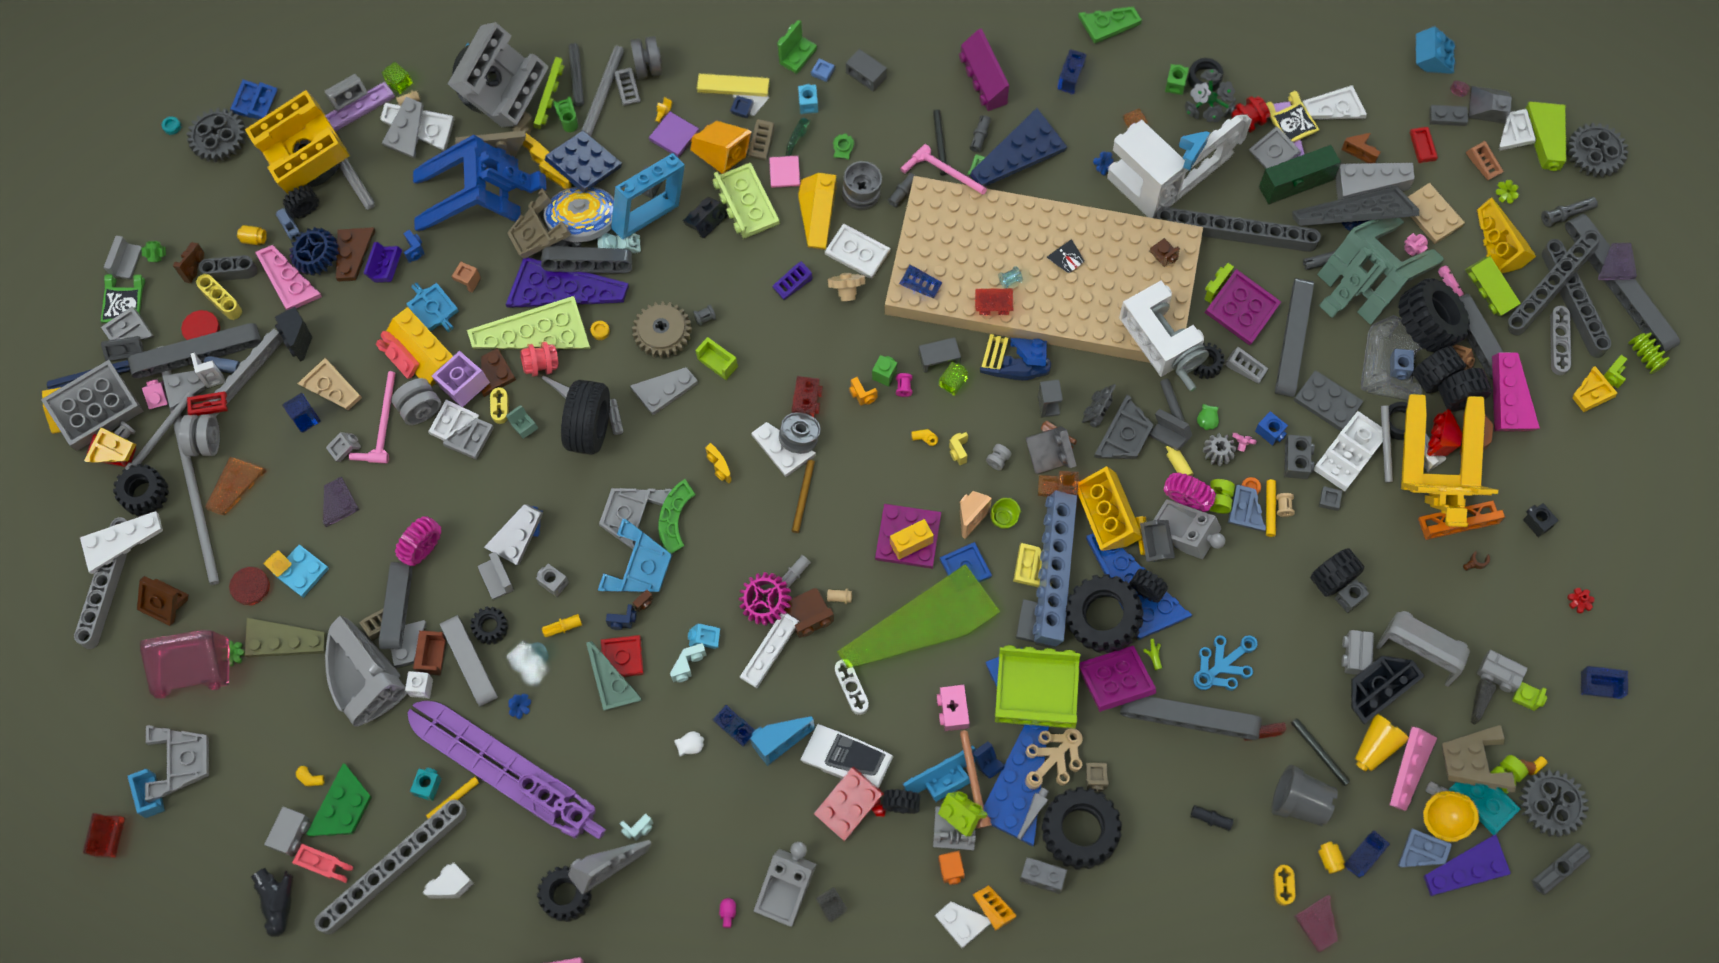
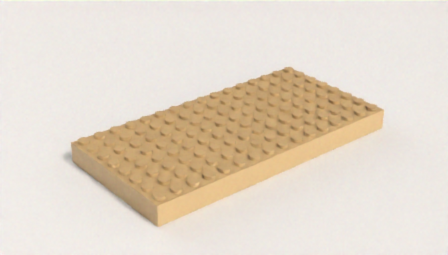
[885,176,1203,363]

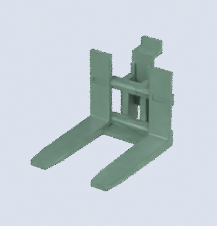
[1317,218,1444,325]

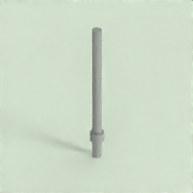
[117,391,195,481]

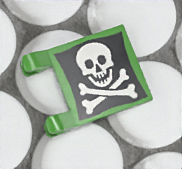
[101,274,145,323]

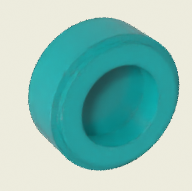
[162,116,181,135]

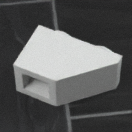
[423,863,474,898]

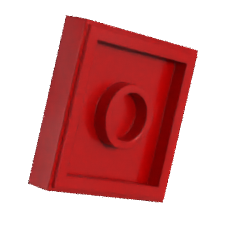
[601,635,644,677]

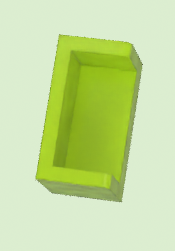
[696,337,738,380]

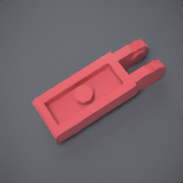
[376,331,419,379]
[292,844,353,883]

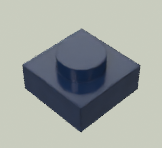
[730,95,754,119]

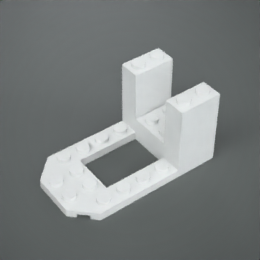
[1107,115,1252,219]

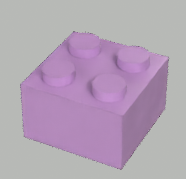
[432,351,490,407]

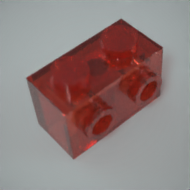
[791,376,823,418]

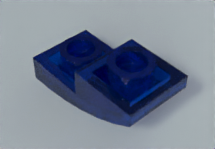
[712,705,755,746]

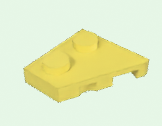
[1013,543,1052,587]

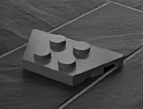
[1094,395,1153,459]

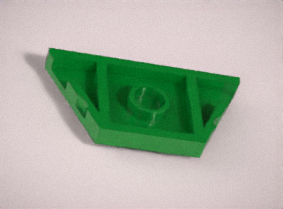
[306,764,372,837]

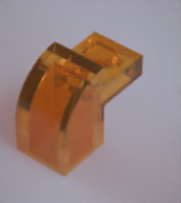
[1038,471,1079,496]

